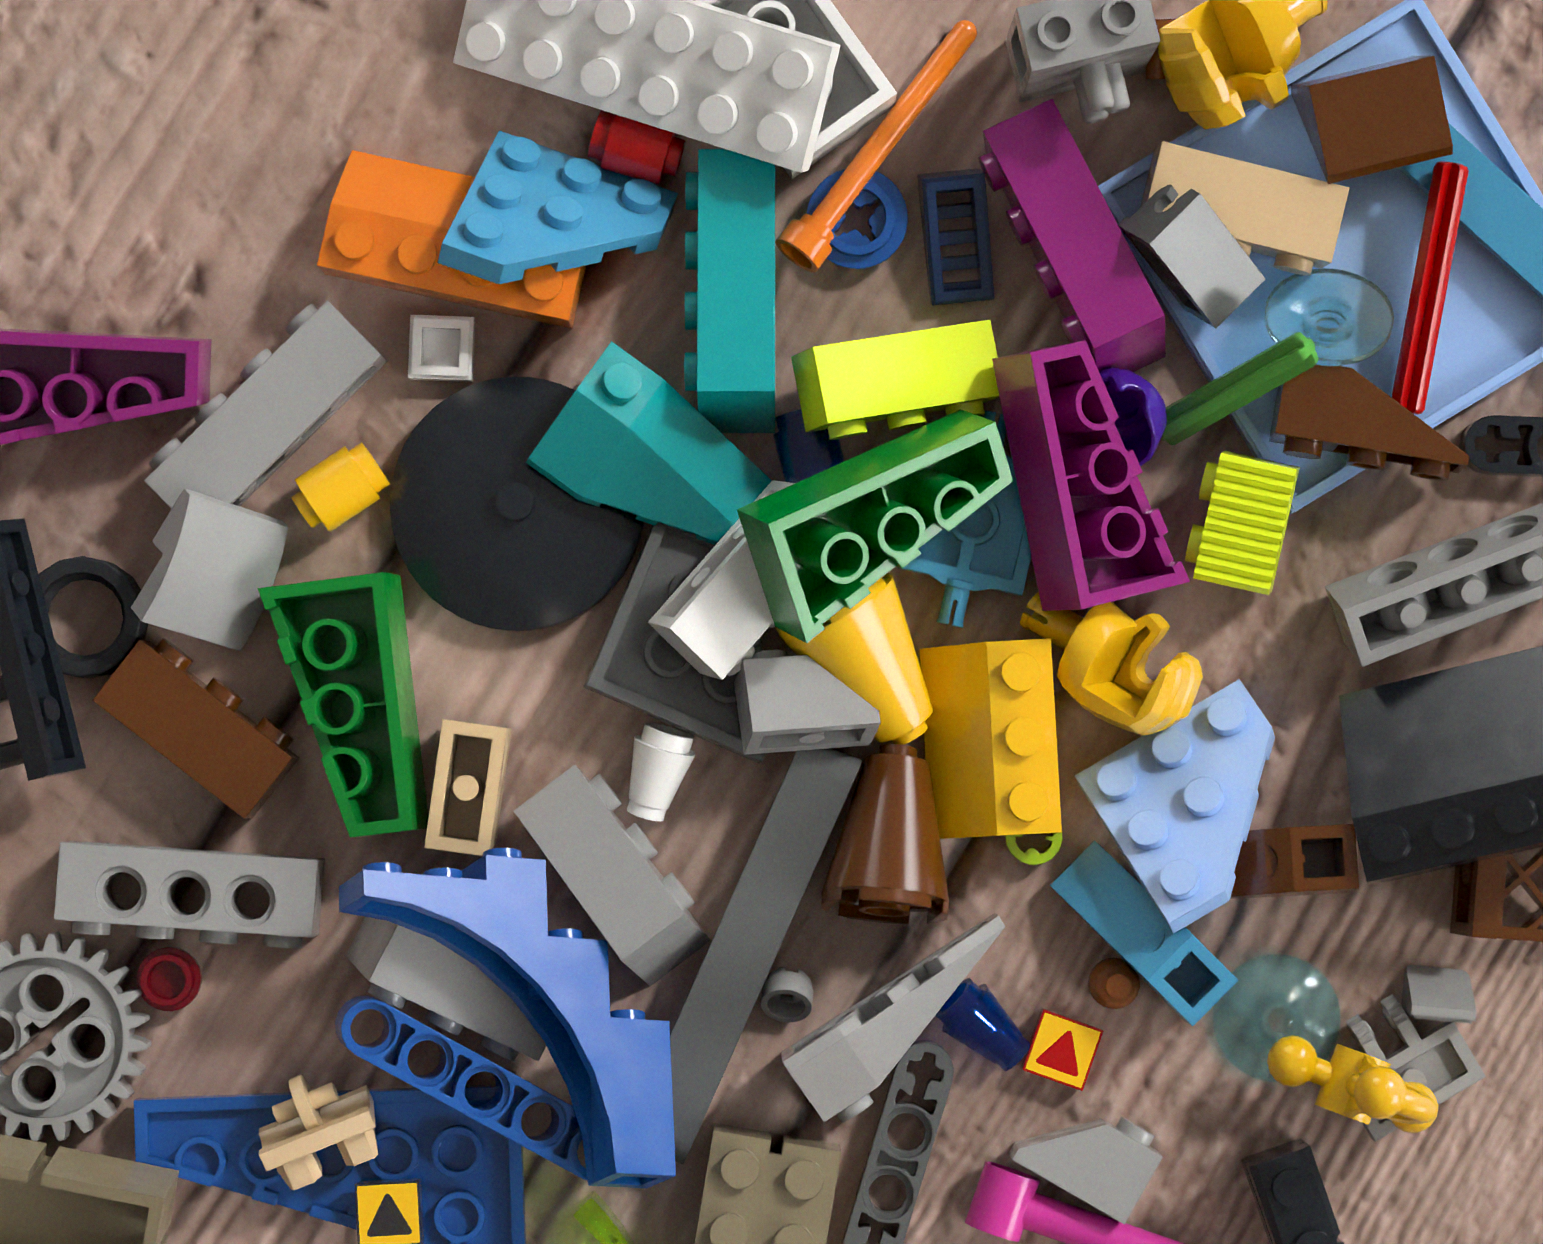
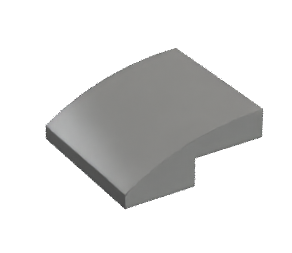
[131,488,288,651]

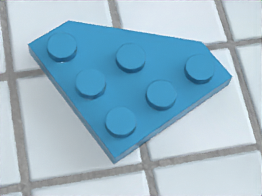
[438,131,678,284]

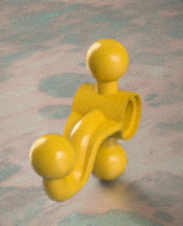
[1267,1035,1438,1133]

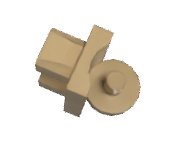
[259,1074,378,1190]

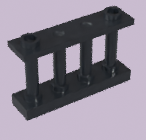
[0,518,86,781]

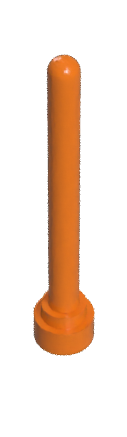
[775,20,977,273]

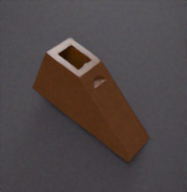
[1269,362,1469,481]
[1230,824,1359,899]

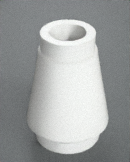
[627,722,696,821]

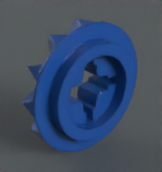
[807,169,908,270]

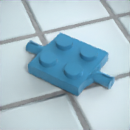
[897,411,1031,628]

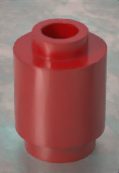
[588,110,686,185]

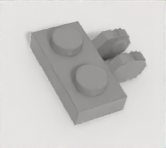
[1346,994,1486,1142]

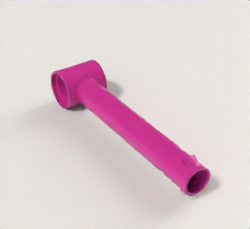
[965,1161,1185,1244]

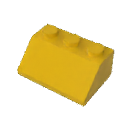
[919,638,1062,839]

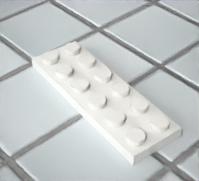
[453,0,841,173]

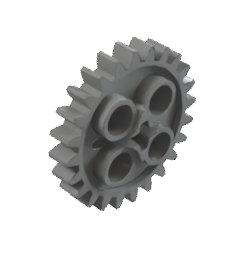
[0,932,152,1141]

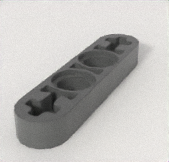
[841,1040,954,1244]

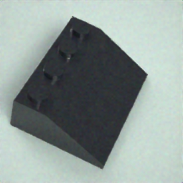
[1339,645,1543,882]

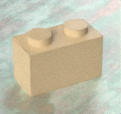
[424,719,512,856]

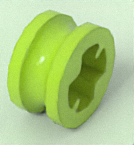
[1005,832,1063,865]

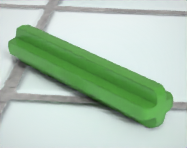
[1161,332,1319,445]

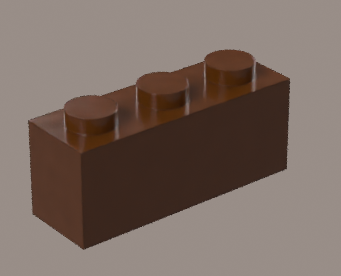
[92,638,300,819]

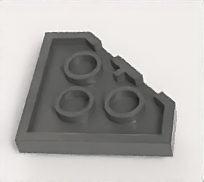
[584,522,766,763]

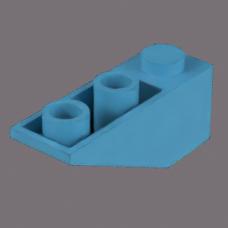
[1049,840,1239,1026]

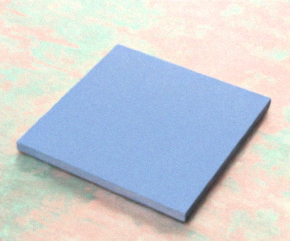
[1098,0,1543,515]

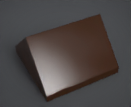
[1291,56,1453,184]

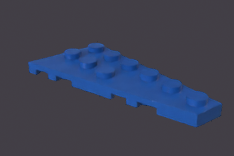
[134,1084,526,1244]

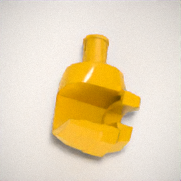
[1158,0,1328,129]
[1020,592,1203,735]

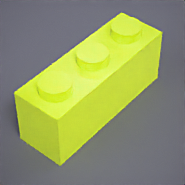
[791,320,1000,440]

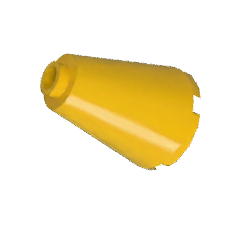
[775,571,933,745]

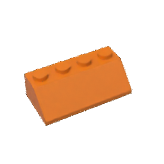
[317,150,586,329]

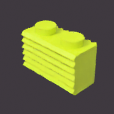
[1185,451,1300,595]

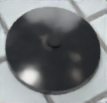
[390,377,644,631]

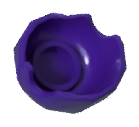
[1099,368,1167,466]

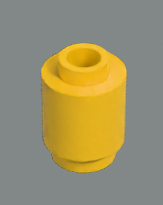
[291,442,390,532]

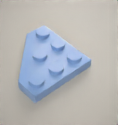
[1075,679,1275,934]

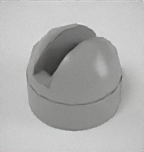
[761,967,813,1022]

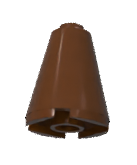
[821,744,950,924]

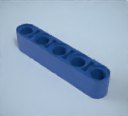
[335,996,588,1181]

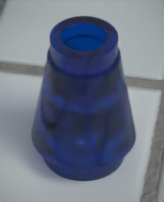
[935,978,1030,1071]

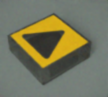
[354,1178,424,1244]

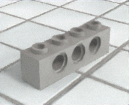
[1325,503,1543,667]
[54,841,325,948]

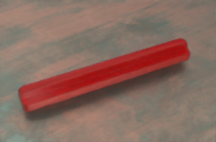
[1391,161,1469,415]

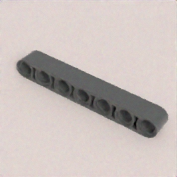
[670,748,862,1164]

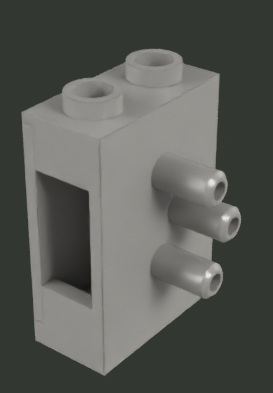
[1005,0,1160,124]

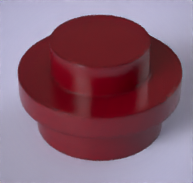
[137,947,202,1011]

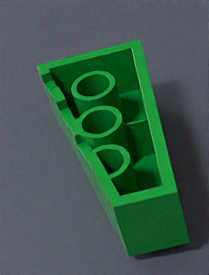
[737,409,1013,643]
[257,572,429,838]

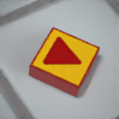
[1021,1008,1104,1091]

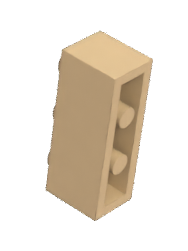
[1140,141,1350,275]

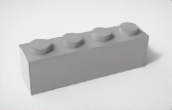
[144,300,387,509]

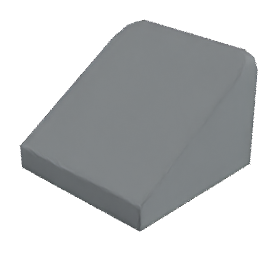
[1401,965,1477,1024]

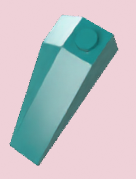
[525,341,772,545]

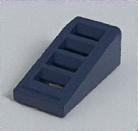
[917,169,995,306]

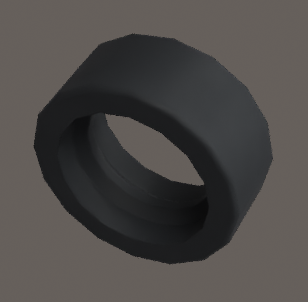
[38,556,148,679]

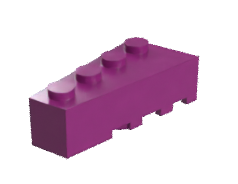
[978,99,1166,372]
[0,328,212,445]
[992,340,1190,611]

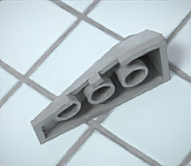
[782,913,1005,1123]

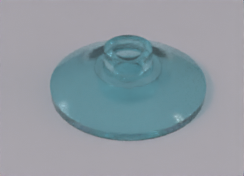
[1264,268,1394,366]
[1212,954,1341,1082]

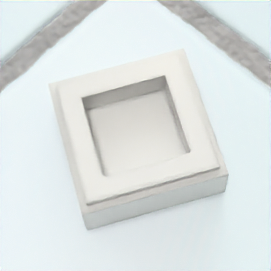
[408,315,475,382]

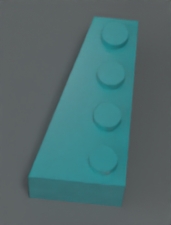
[684,149,775,433]

